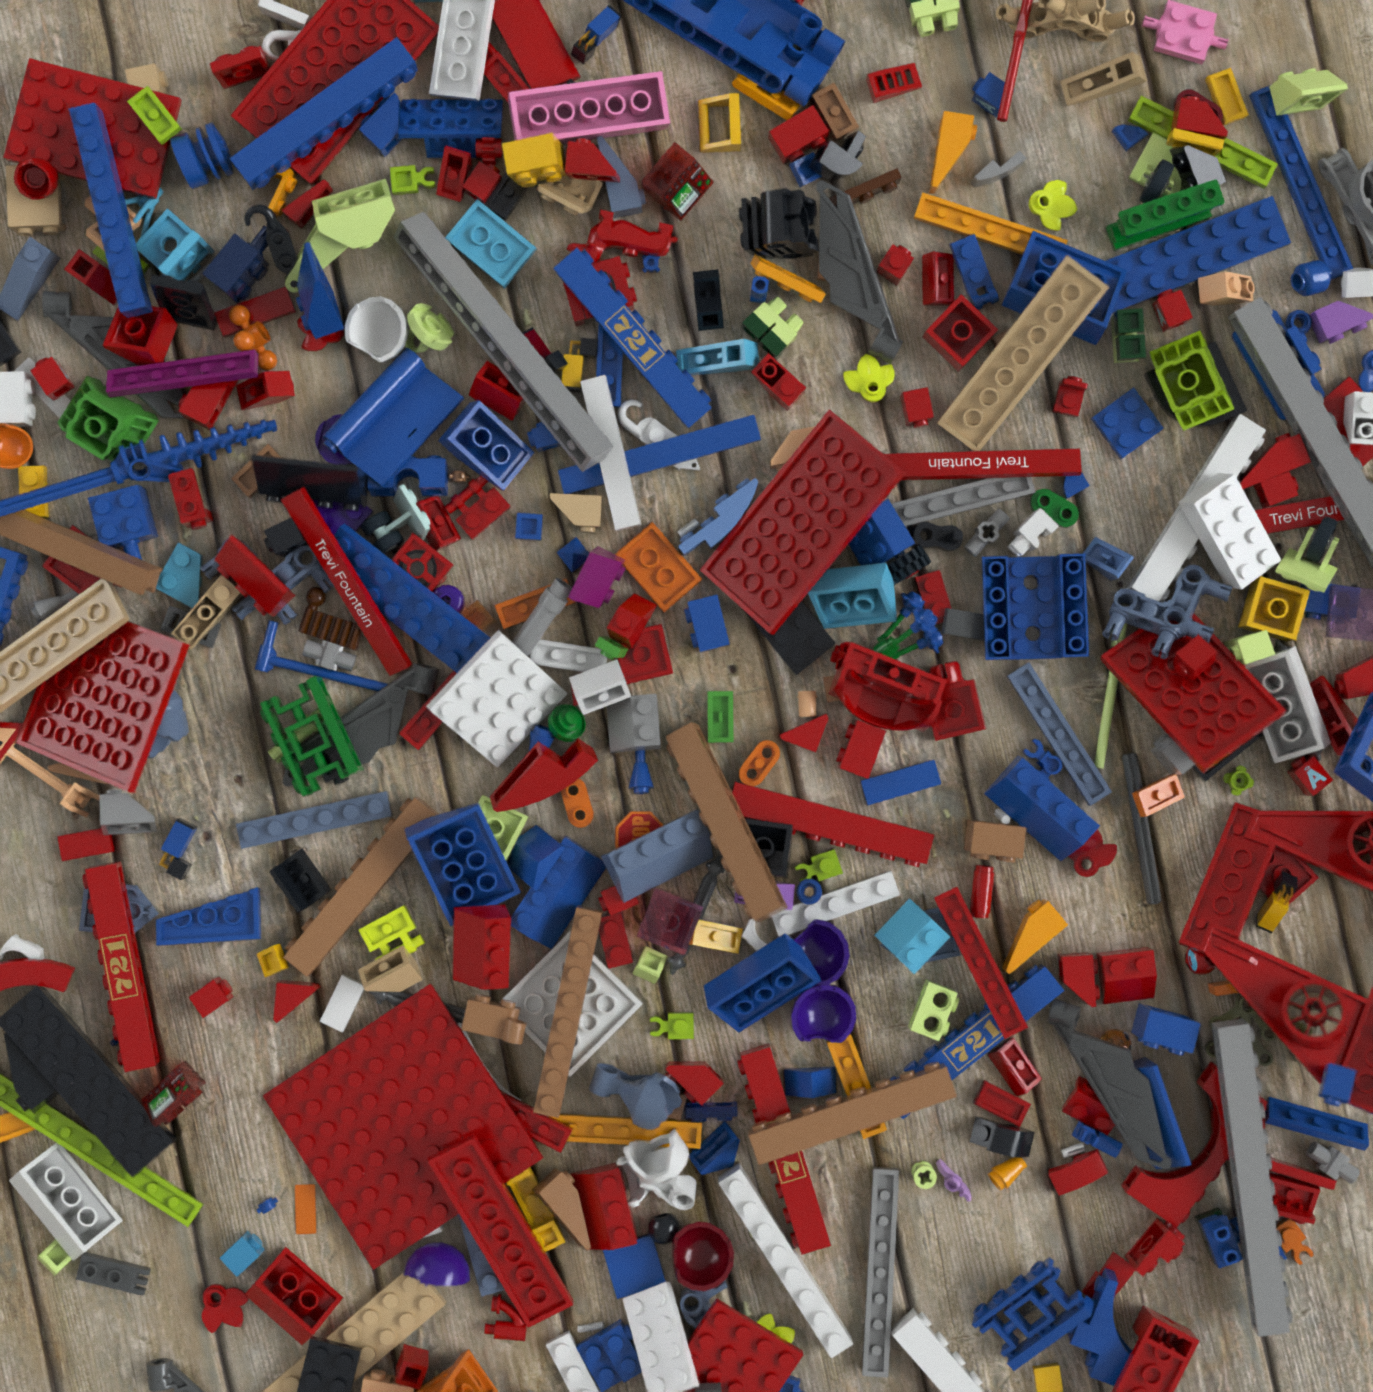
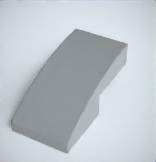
[971,151,1026,187]

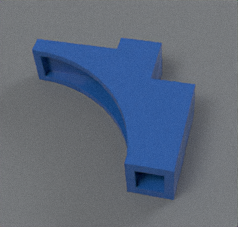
[1067,1268,1132,1386]

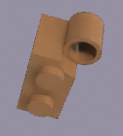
[461,994,527,1044]

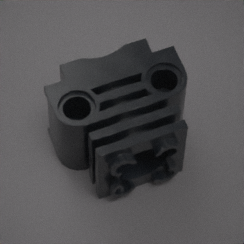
[739,188,819,259]

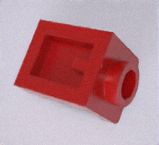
[1052,376,1088,418]

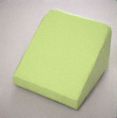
[633,946,668,984]
[37,1239,72,1276]

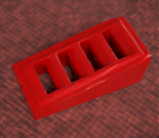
[866,63,922,103]
[281,179,333,228]

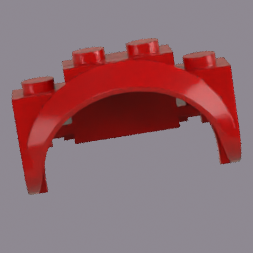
[828,642,947,732]

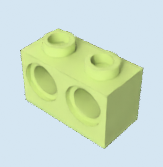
[1224,630,1275,665]
[908,979,959,1041]

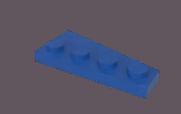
[156,887,261,946]

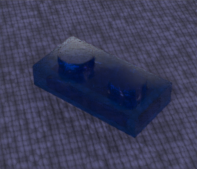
[686,1102,738,1122]

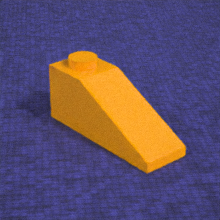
[929,111,977,194]
[1002,899,1068,974]

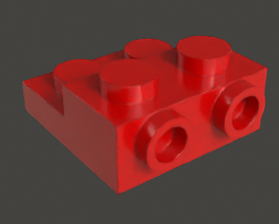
[209,46,270,89]
[1124,1218,1186,1276]

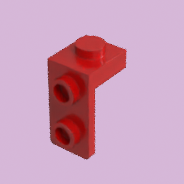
[168,468,213,530]

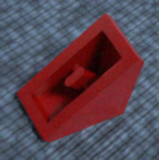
[779,714,829,752]
[273,980,321,1023]

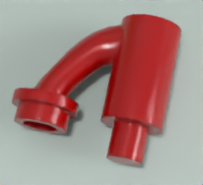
[484,1294,527,1342]

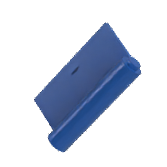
[323,348,464,487]

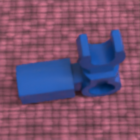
[749,276,769,304]
[1023,739,1063,781]
[1071,1121,1123,1158]

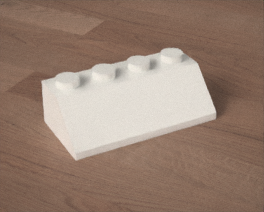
[9,1143,123,1261]

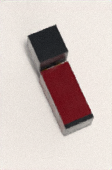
[522,327,568,374]

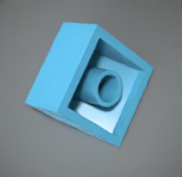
[874,898,950,974]

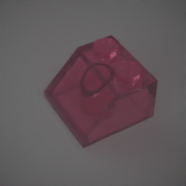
[636,886,703,955]

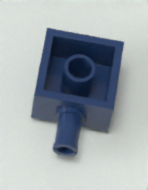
[202,225,270,304]

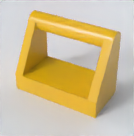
[698,93,741,153]

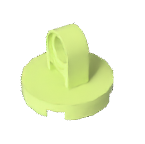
[405,303,454,353]

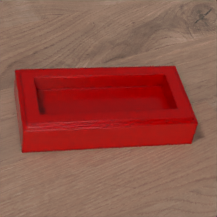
[57,828,115,861]
[973,1080,1031,1127]

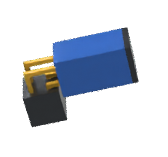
[571,5,621,65]
[159,818,198,880]

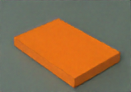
[615,522,703,613]

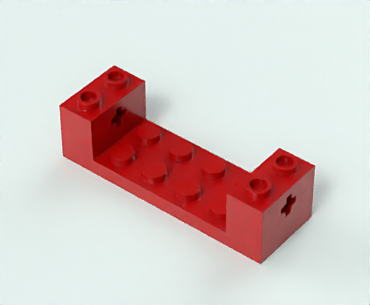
[1111,1305,1200,1392]

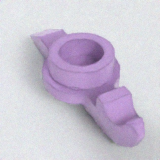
[936,1159,972,1202]

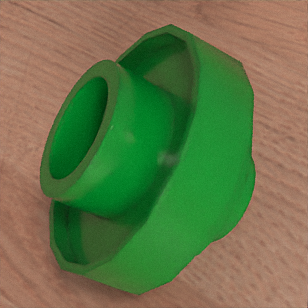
[548,704,586,742]

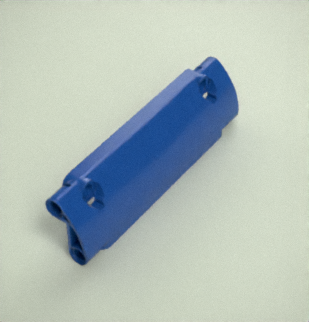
[623,0,846,107]

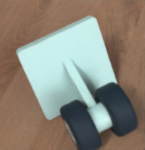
[361,484,430,554]

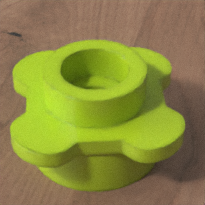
[1223,765,1254,796]

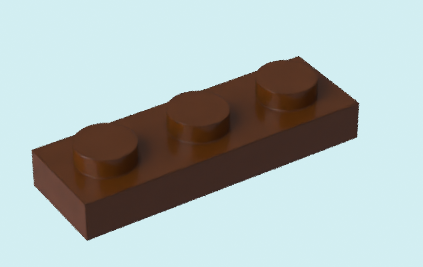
[829,168,902,208]

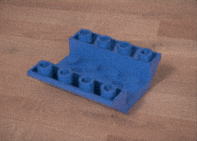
[981,553,1089,660]

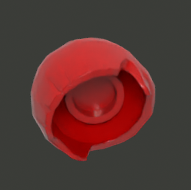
[14,158,58,200]

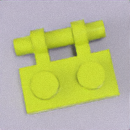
[358,905,425,960]

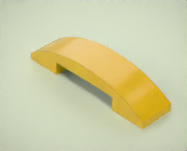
[507,1167,565,1252]

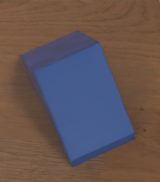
[784,1066,837,1099]

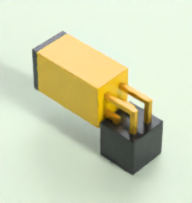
[562,338,598,393]
[1256,871,1298,934]

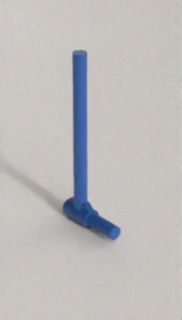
[255,620,388,692]

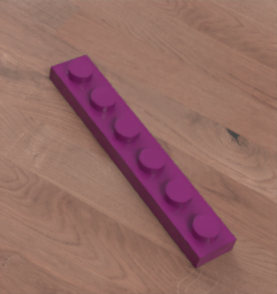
[106,350,259,398]

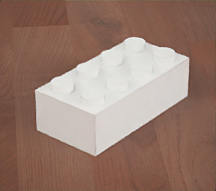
[1179,473,1281,590]
[1244,646,1331,763]

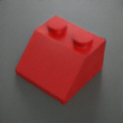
[102,306,178,365]
[1096,947,1157,1004]

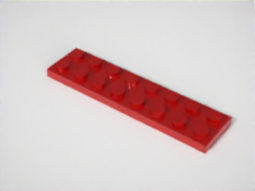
[428,1133,573,1328]

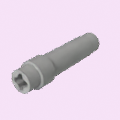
[512,578,572,656]

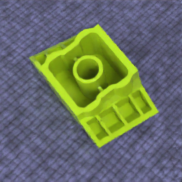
[1149,330,1234,431]

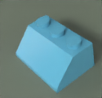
[808,563,897,629]

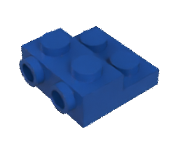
[576,1319,642,1392]

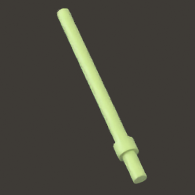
[1094,623,1127,769]

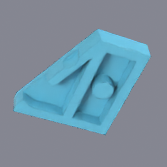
[156,542,203,608]

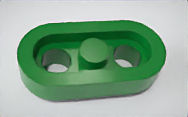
[1029,489,1079,528]

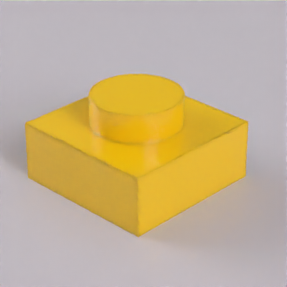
[256,944,289,978]

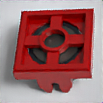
[391,533,454,592]

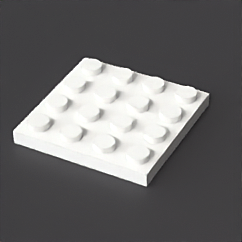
[427,630,568,768]
[499,930,643,1077]

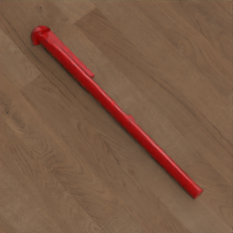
[997,0,1033,122]

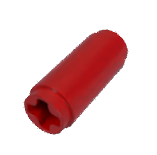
[970,865,995,918]

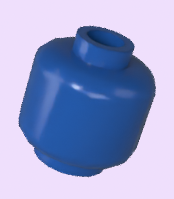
[1291,260,1332,297]

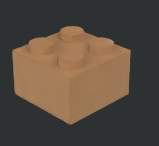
[964,820,1026,863]

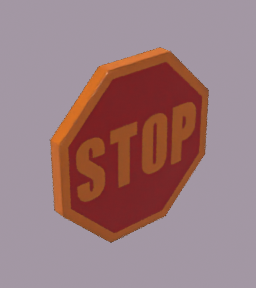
[615,811,663,848]

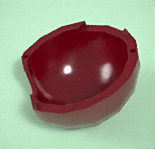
[672,1222,734,1291]

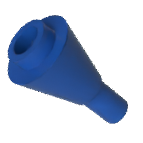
[628,750,654,794]

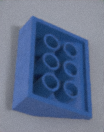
[1002,231,1127,345]
[404,803,521,927]

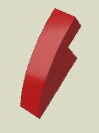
[490,738,598,812]

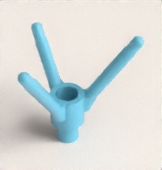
[125,187,164,238]

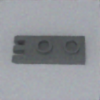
[76,1252,151,1295]

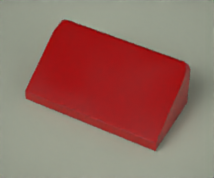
[922,251,954,306]
[416,496,461,551]
[988,1037,1042,1096]

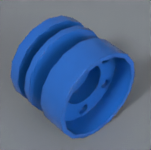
[170,122,234,189]

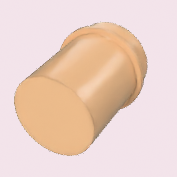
[797,691,817,717]

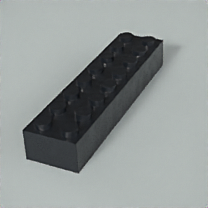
[0,986,177,1178]

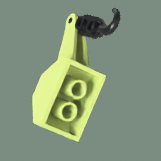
[244,179,395,292]

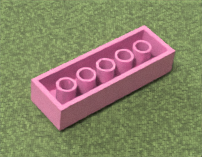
[508,71,670,144]

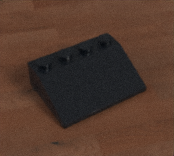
[251,455,368,512]

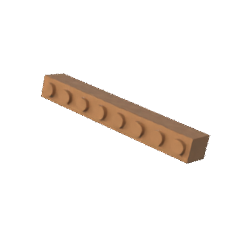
[665,722,788,922]
[283,797,439,977]
[533,905,603,1118]
[748,1061,957,1165]

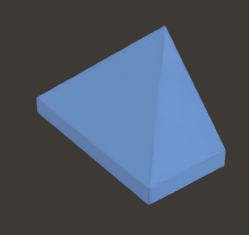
[1083,537,1134,581]

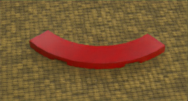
[0,958,75,993]

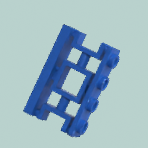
[972,1257,1094,1371]

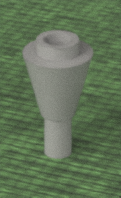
[31,590,78,622]

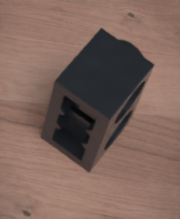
[264,517,310,558]

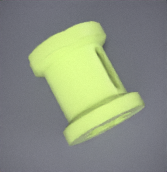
[911,1161,937,1189]

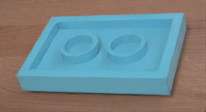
[445,199,537,289]

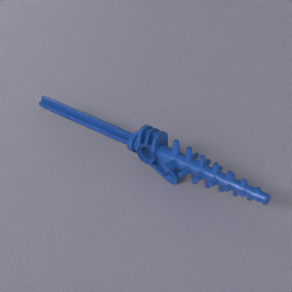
[0,419,278,517]

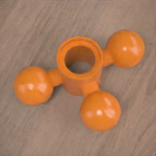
[229,305,277,370]

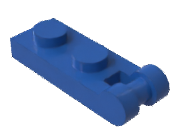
[949,234,999,310]

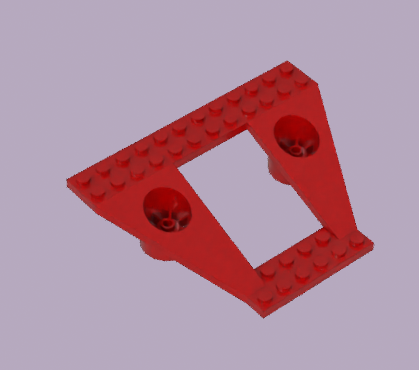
[1179,802,1373,1114]

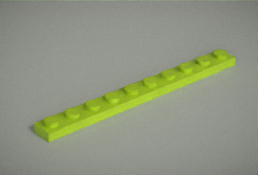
[0,1073,204,1227]

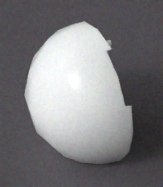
[345,296,409,362]

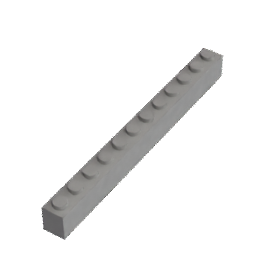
[393,212,613,472]
[1227,297,1373,568]
[1211,1019,1292,1337]

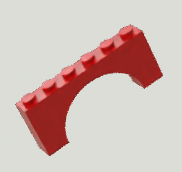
[1121,1061,1268,1228]

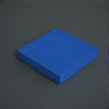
[603,1234,666,1299]

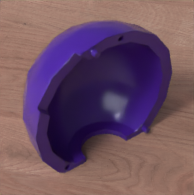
[794,919,850,985]
[791,984,856,1043]
[403,1242,470,1287]

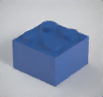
[1131,1003,1201,1056]

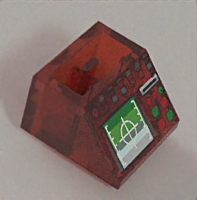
[642,142,714,221]
[141,1060,206,1128]

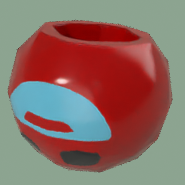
[1185,948,1215,975]

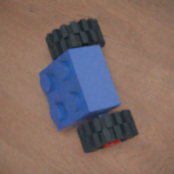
[848,494,931,585]

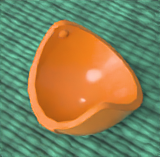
[0,423,33,469]

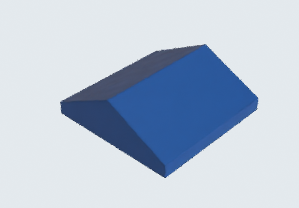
[508,825,565,891]

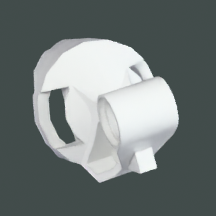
[623,1129,697,1210]

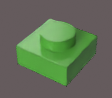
[595,636,629,660]

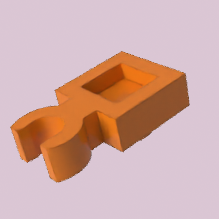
[1276,1217,1314,1265]

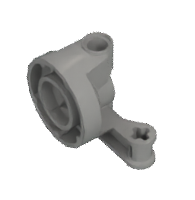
[1318,148,1373,266]

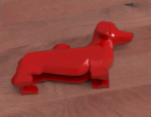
[566,209,678,264]

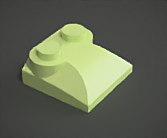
[478,795,528,861]

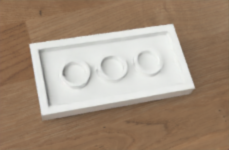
[429,0,495,101]
[623,1282,699,1392]

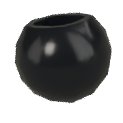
[648,1213,680,1245]

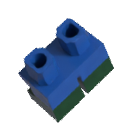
[1194,1207,1244,1269]

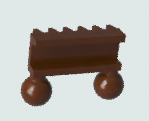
[298,587,363,651]

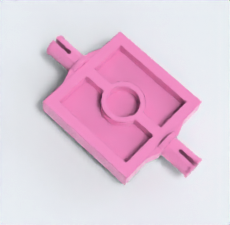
[1142,0,1228,65]

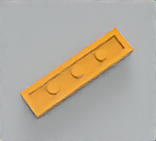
[826,1033,887,1139]

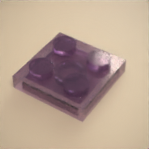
[1325,585,1373,642]

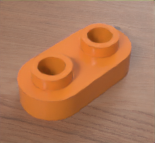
[739,740,780,786]
[561,778,594,828]

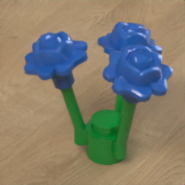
[873,591,944,660]

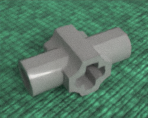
[964,508,1010,557]
[302,640,357,671]
[1306,1141,1360,1184]

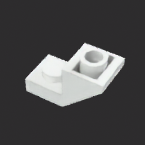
[1341,267,1373,298]

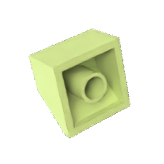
[1269,68,1348,116]

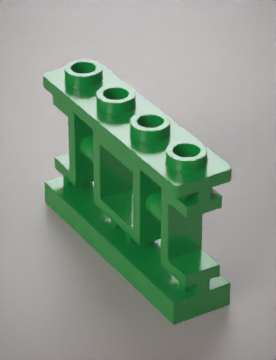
[1106,179,1225,251]
[260,676,364,797]

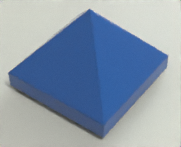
[556,537,589,572]

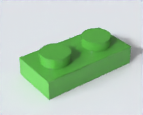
[707,691,734,743]

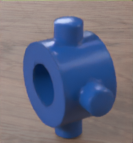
[642,255,660,273]
[256,1197,278,1214]

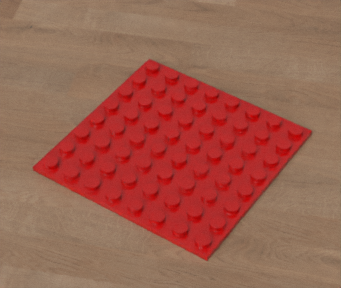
[263,983,544,1270]

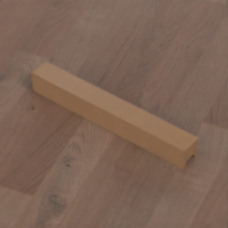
[0,510,162,595]

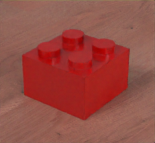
[922,294,998,372]

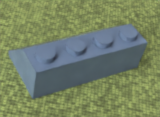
[601,809,713,903]

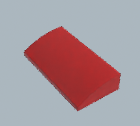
[492,0,581,89]

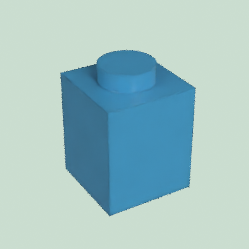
[219,1231,265,1277]

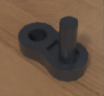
[911,522,963,552]

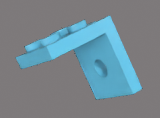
[136,208,215,281]

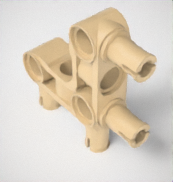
[996,0,1135,42]

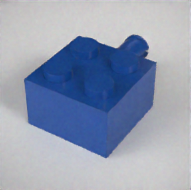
[88,484,159,560]

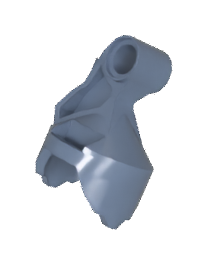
[148,689,189,758]
[589,1063,682,1130]

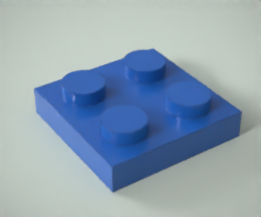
[1091,387,1164,459]

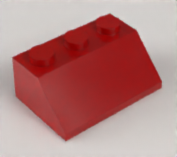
[214,535,296,617]
[452,904,511,990]
[570,1162,638,1250]
[244,1247,343,1346]

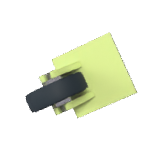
[1129,132,1182,203]
[1275,516,1340,593]

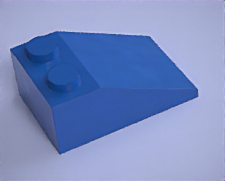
[296,242,344,339]
[438,400,535,491]

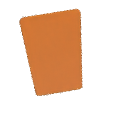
[295,1184,316,1234]

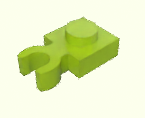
[390,165,436,195]
[795,849,843,882]
[650,1012,694,1039]

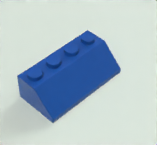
[984,755,1100,861]
[511,836,606,949]
[704,933,821,1033]
[1133,1057,1192,1169]

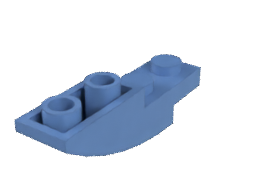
[678,478,758,556]

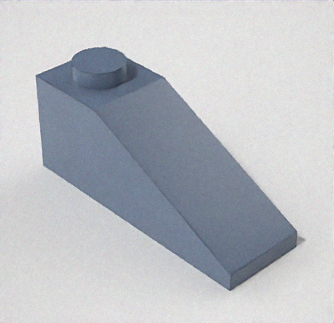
[597,136,646,219]
[0,237,61,321]

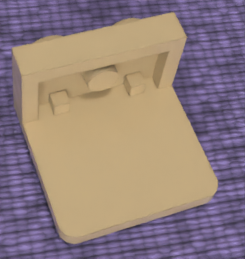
[537,175,605,215]

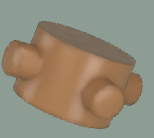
[448,471,470,483]

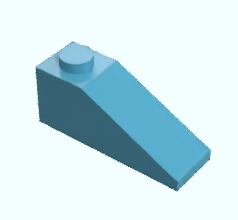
[676,339,759,375]

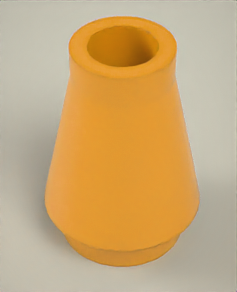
[988,1157,1027,1191]

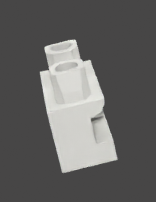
[1007,508,1059,557]

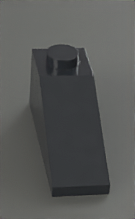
[4,1033,59,1114]

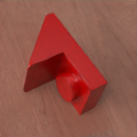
[436,146,473,202]

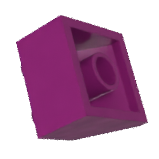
[568,546,626,608]

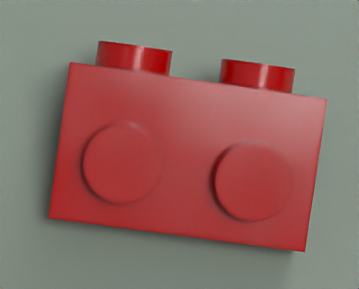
[1062,1076,1115,1135]
[1269,1173,1320,1224]

